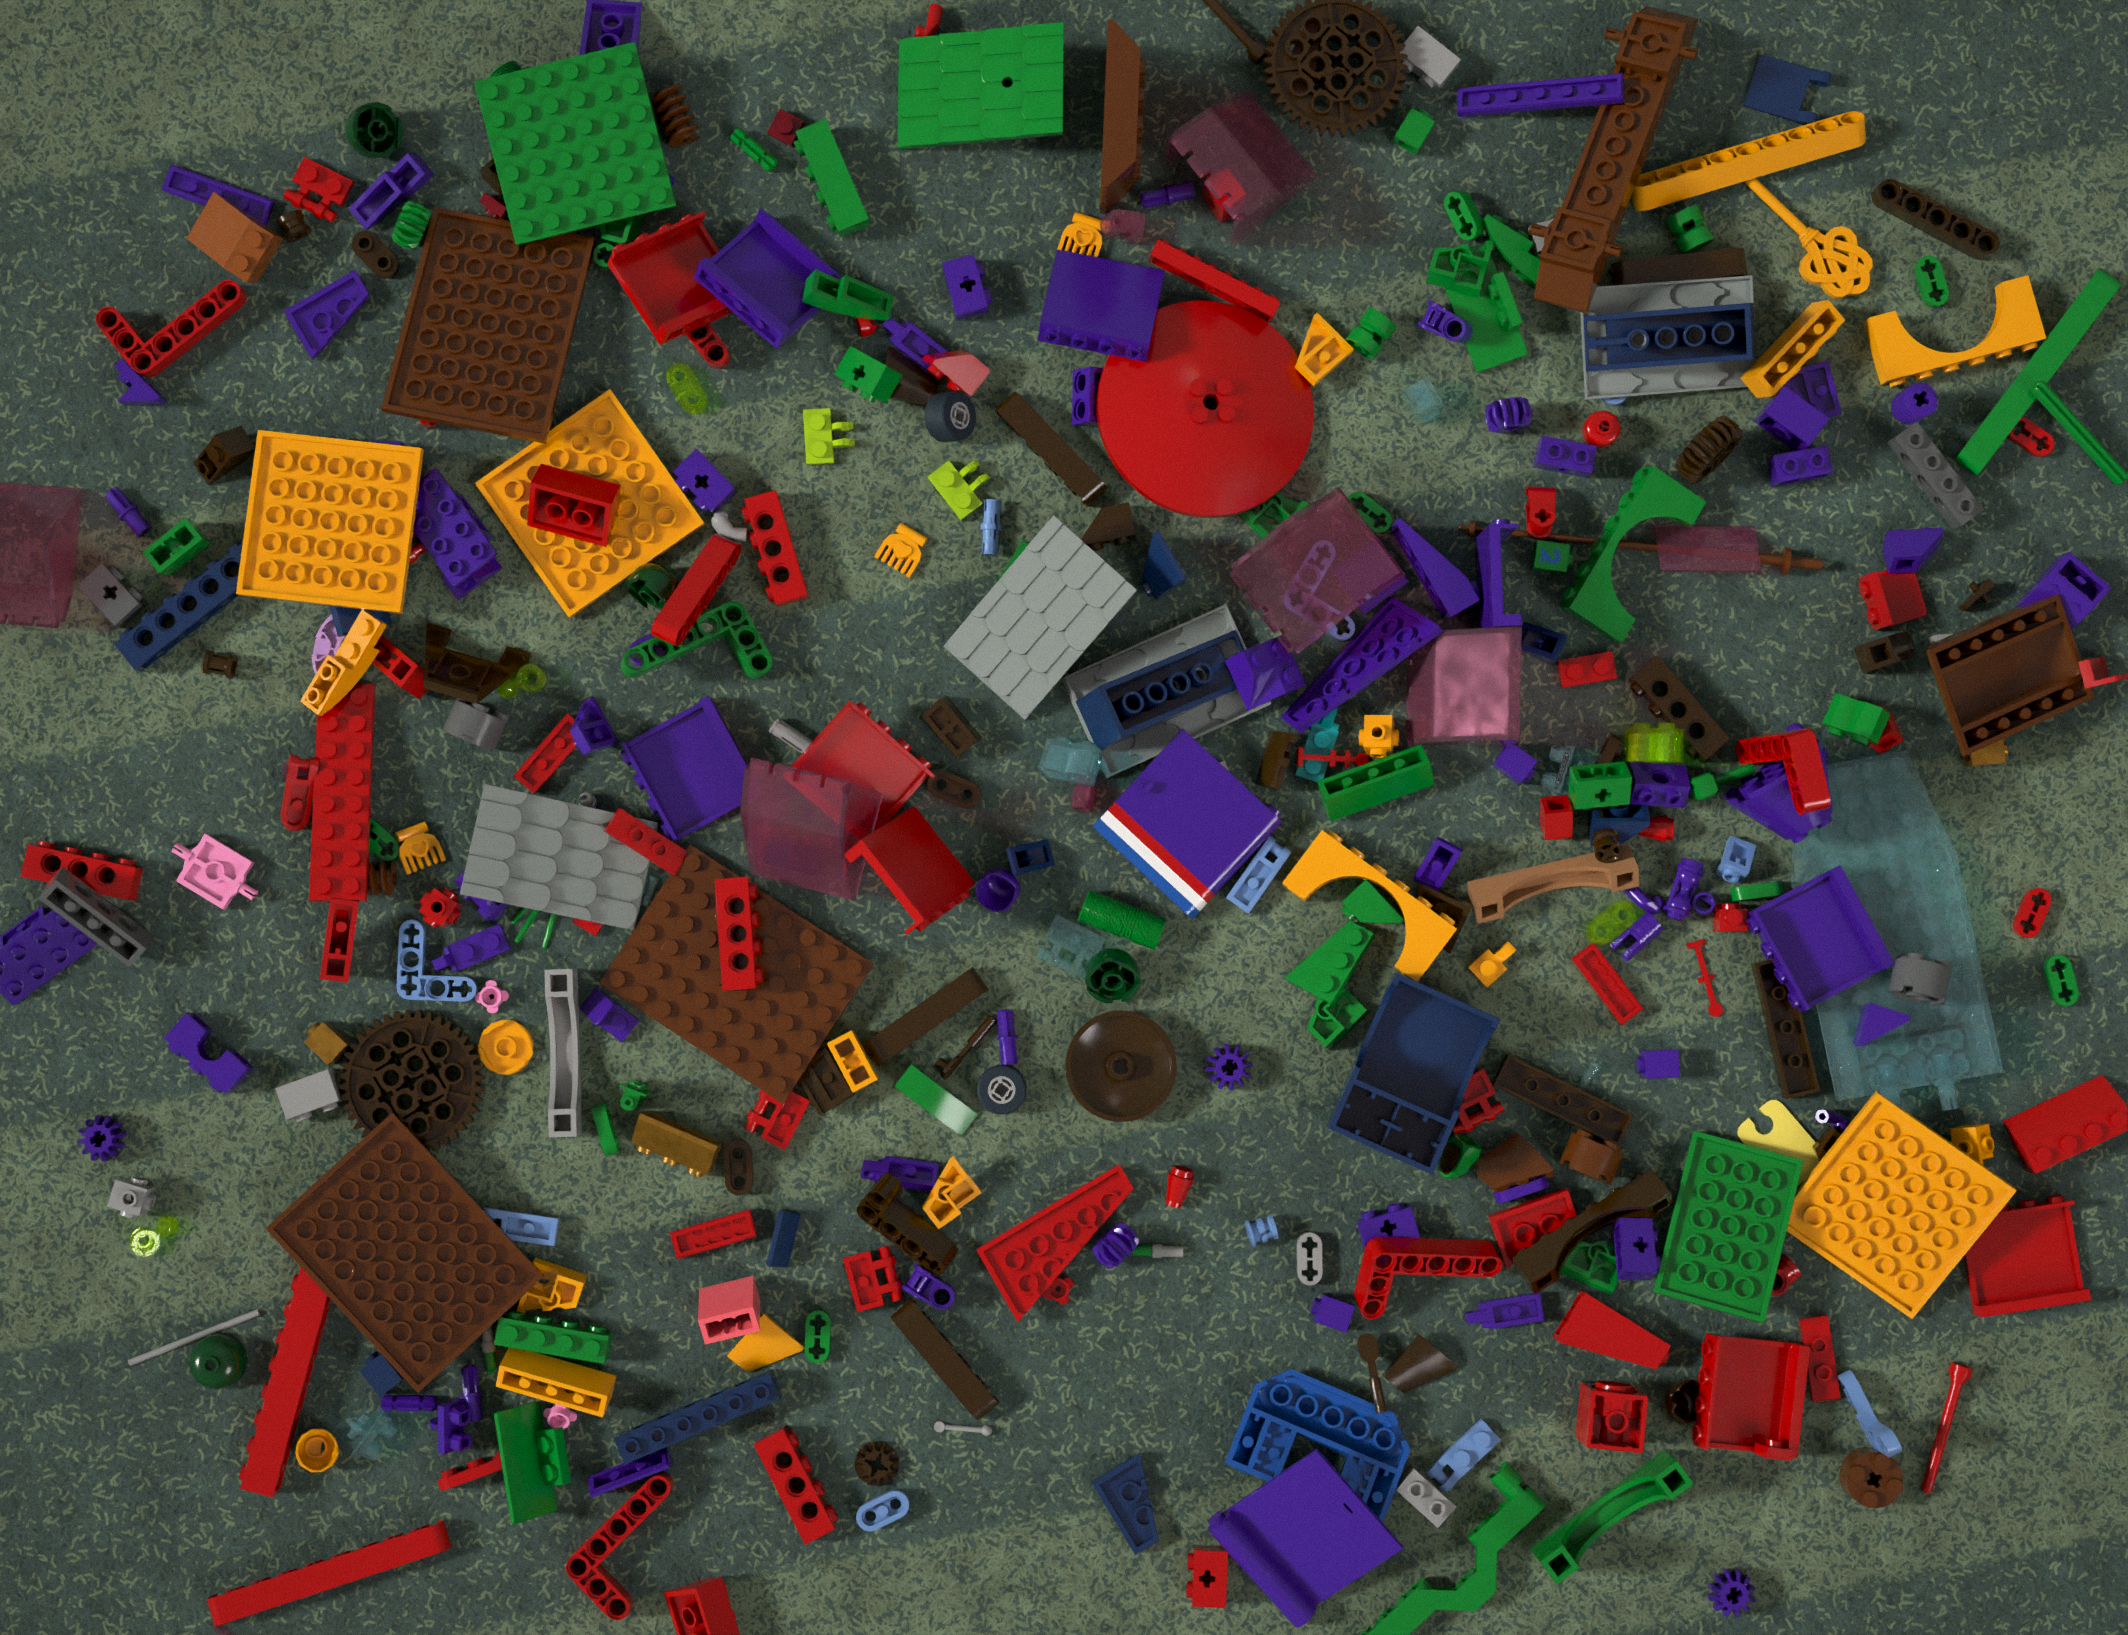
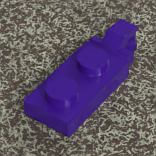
[882,317,948,379]
[432,924,511,972]
[861,1156,940,1192]
[1464,1292,1545,1329]

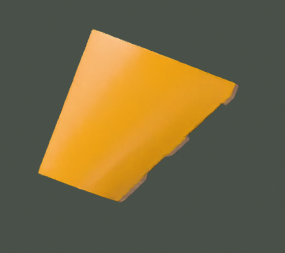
[922,1156,982,1229]
[517,1257,588,1314]
[727,1313,805,1372]

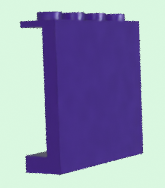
[693,208,842,349]
[1038,249,1165,362]
[1475,519,1522,638]
[620,696,763,841]
[1747,865,1895,1012]

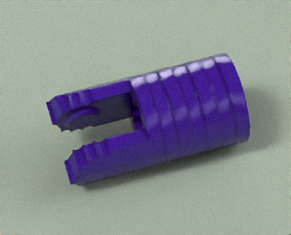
[1610,912,1664,962]

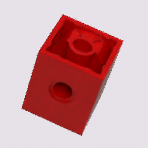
[1575,1380,1648,1453]

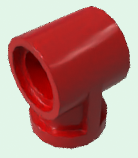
[1771,1253,1802,1296]

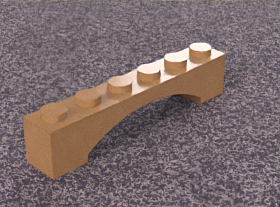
[1467,844,1639,924]

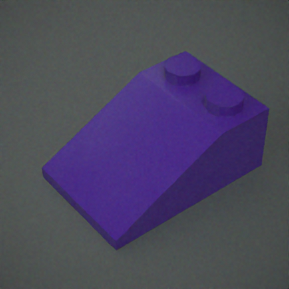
[579,0,642,55]

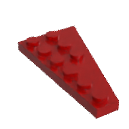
[976,1164,1134,1323]

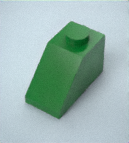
[1340,879,1404,924]

